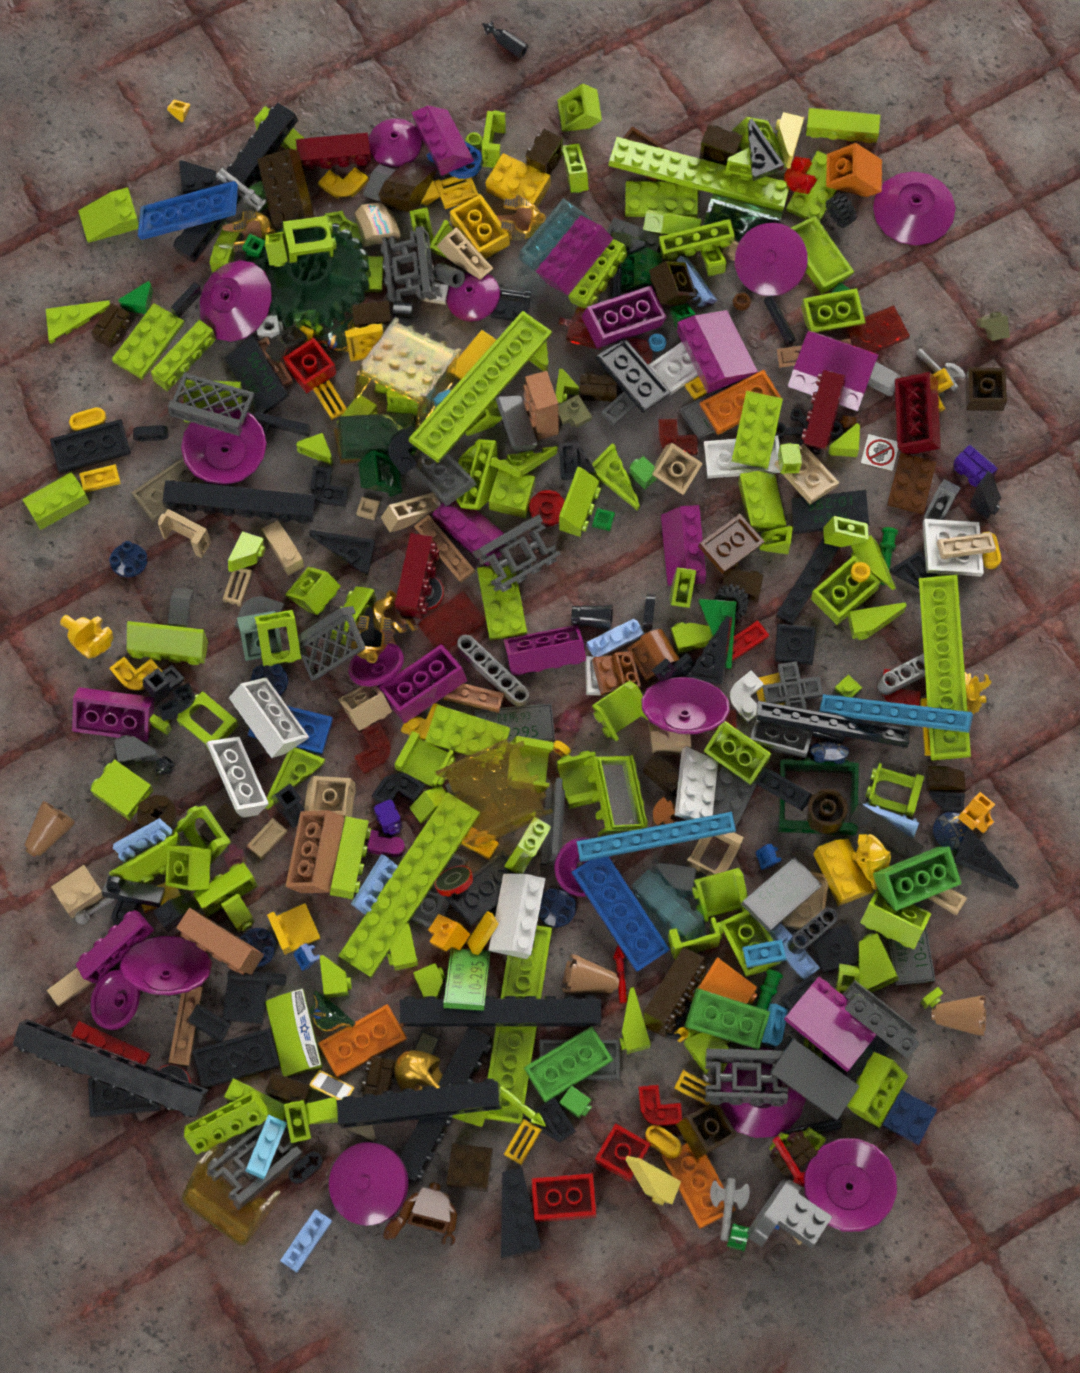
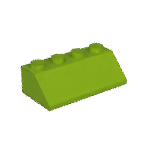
[127,621,208,665]

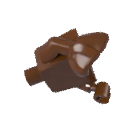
[383,1182,457,1245]

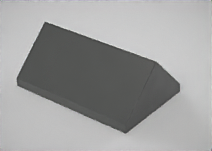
[495,396,538,453]
[750,720,813,759]

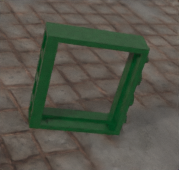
[778,757,859,836]

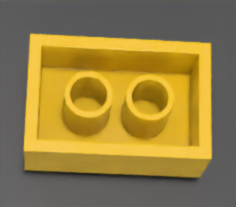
[486,153,551,208]
[450,194,510,259]

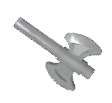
[916,348,966,397]
[710,1178,750,1241]

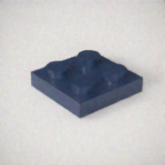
[882,1089,937,1145]

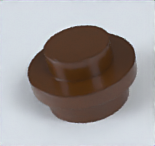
[733,293,751,311]
[839,416,857,428]

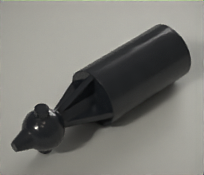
[482,21,529,59]

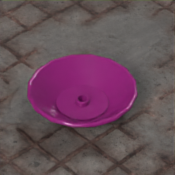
[873,171,956,246]
[199,260,272,342]
[181,406,267,485]
[641,677,730,734]
[120,936,212,995]
[719,1047,806,1138]
[804,1139,897,1232]

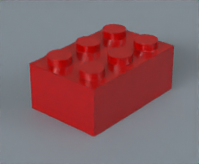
[532,1173,596,1223]

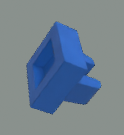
[755,844,782,870]
[293,943,320,971]

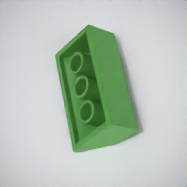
[873,847,961,911]

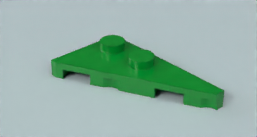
[698,599,736,669]

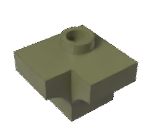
[976,312,1010,341]
[558,395,592,428]

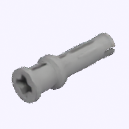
[215,168,267,212]

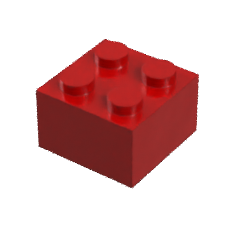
[283,338,337,394]
[595,1123,651,1182]

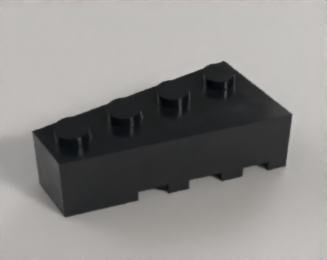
[501,1167,541,1260]

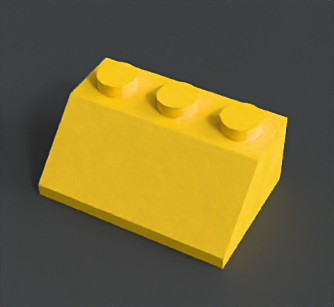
[813,839,874,906]

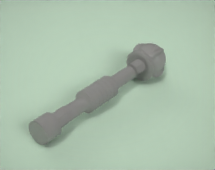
[75,897,115,925]

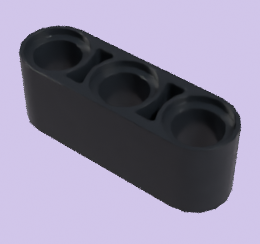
[787,908,838,954]

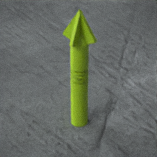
[500,1085,546,1126]

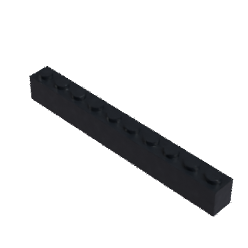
[173,102,299,263]
[400,996,601,1027]
[12,1019,209,1118]

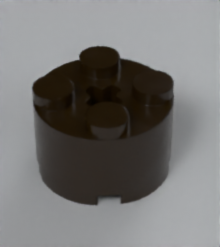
[806,789,848,834]
[137,795,179,836]

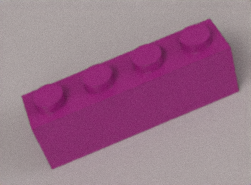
[411,105,474,176]
[432,500,505,566]
[661,505,706,586]
[503,625,586,676]
[72,687,154,742]
[75,910,154,984]

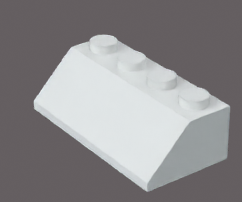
[229,678,309,758]
[206,737,269,818]
[488,874,545,959]

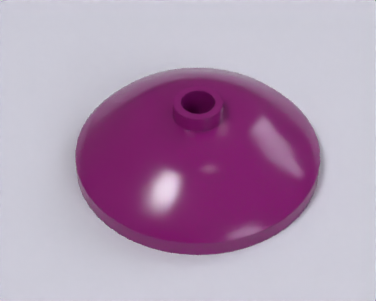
[369,118,422,167]
[447,272,500,322]
[348,643,404,687]
[554,837,612,897]
[90,970,140,1030]

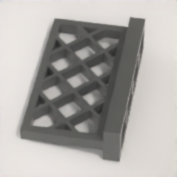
[168,373,255,436]
[298,606,366,681]
[540,778,565,866]

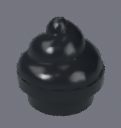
[156,755,175,775]

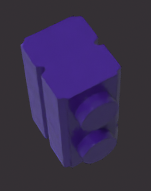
[953,445,998,487]
[374,799,403,837]

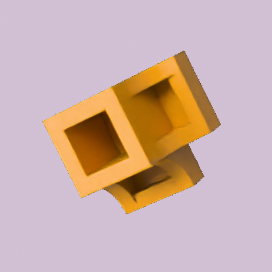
[958,792,995,833]
[428,914,470,951]

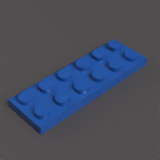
[138,181,238,240]
[571,857,670,972]

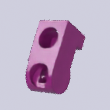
[367,830,405,857]

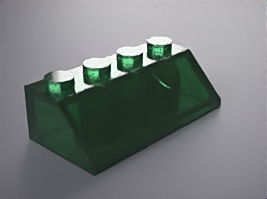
[703,194,783,242]

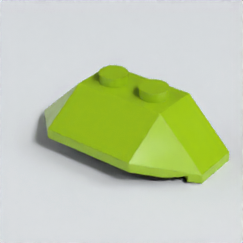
[456,439,498,510]
[109,831,181,884]

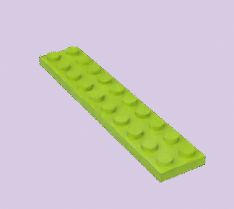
[608,137,789,212]
[409,311,552,463]
[919,575,971,760]
[338,792,480,978]
[485,925,552,1124]

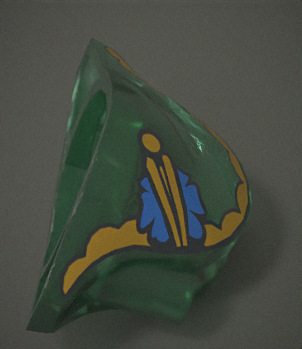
[316,317,354,354]
[308,990,356,1032]

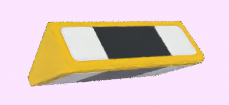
[310,1070,355,1100]

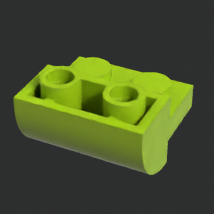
[387,389,428,417]

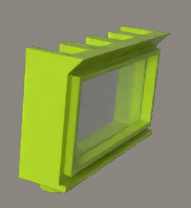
[584,755,648,836]

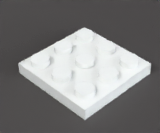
[923,519,984,576]

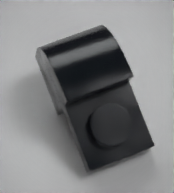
[392,302,414,337]
[142,665,184,701]
[272,784,305,829]

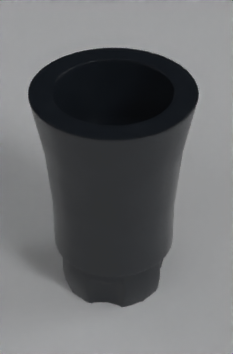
[571,604,613,630]

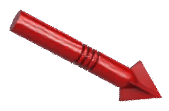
[613,945,627,1004]
[772,1136,805,1187]

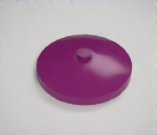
[735,223,808,297]
[329,1142,408,1225]

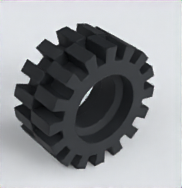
[825,193,857,228]
[714,584,749,620]

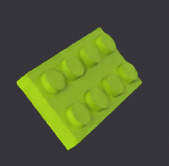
[786,151,837,222]
[625,181,698,218]
[112,303,185,380]
[731,391,783,469]
[477,566,527,641]
[425,705,511,765]

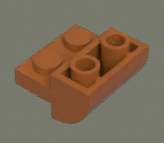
[627,629,680,681]
[592,651,641,695]
[652,797,678,847]

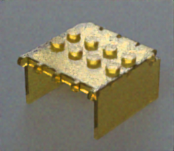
[354,318,461,429]
[436,739,553,847]

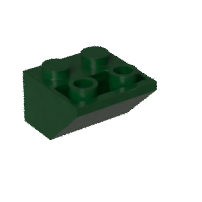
[621,247,662,293]

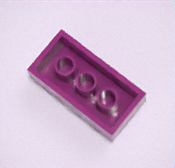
[535,215,613,296]
[582,286,667,348]
[379,644,467,724]

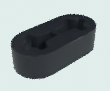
[133,425,169,442]
[643,594,656,630]
[288,1152,323,1185]

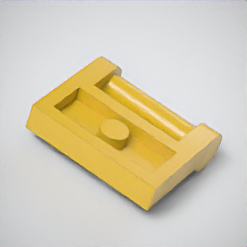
[435,176,479,209]

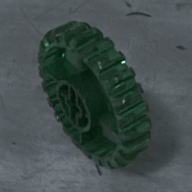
[254,223,371,331]

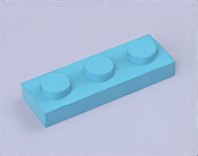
[245,1115,287,1179]

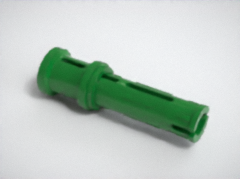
[878,527,899,585]
[756,969,784,1010]

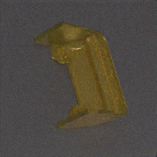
[182,1145,280,1245]

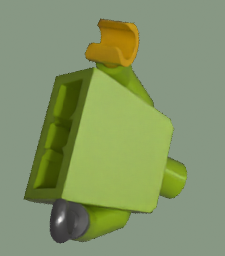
[674,1027,730,1083]

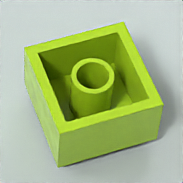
[489,469,535,519]
[165,845,211,890]

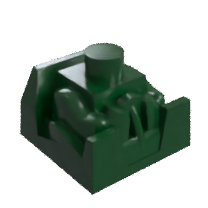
[358,450,403,497]

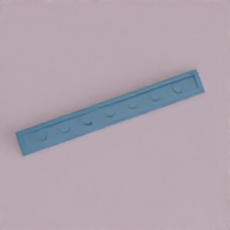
[819,694,973,733]
[576,812,736,862]

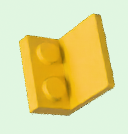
[267,904,320,955]

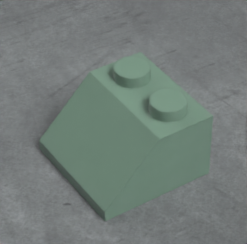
[237,611,282,661]

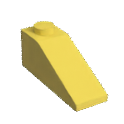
[775,112,804,168]
[626,1156,681,1205]

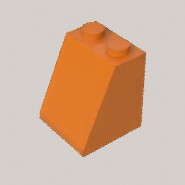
[826,143,882,197]
[698,958,758,1005]

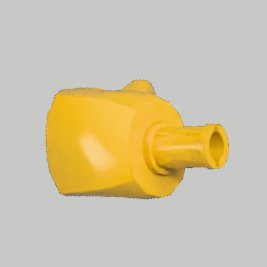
[60,615,114,659]

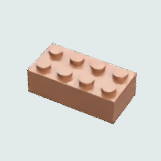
[523,371,559,441]
[285,810,345,893]
[177,908,264,975]

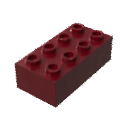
[296,132,371,171]
[801,370,846,451]
[895,372,941,455]
[395,533,440,620]

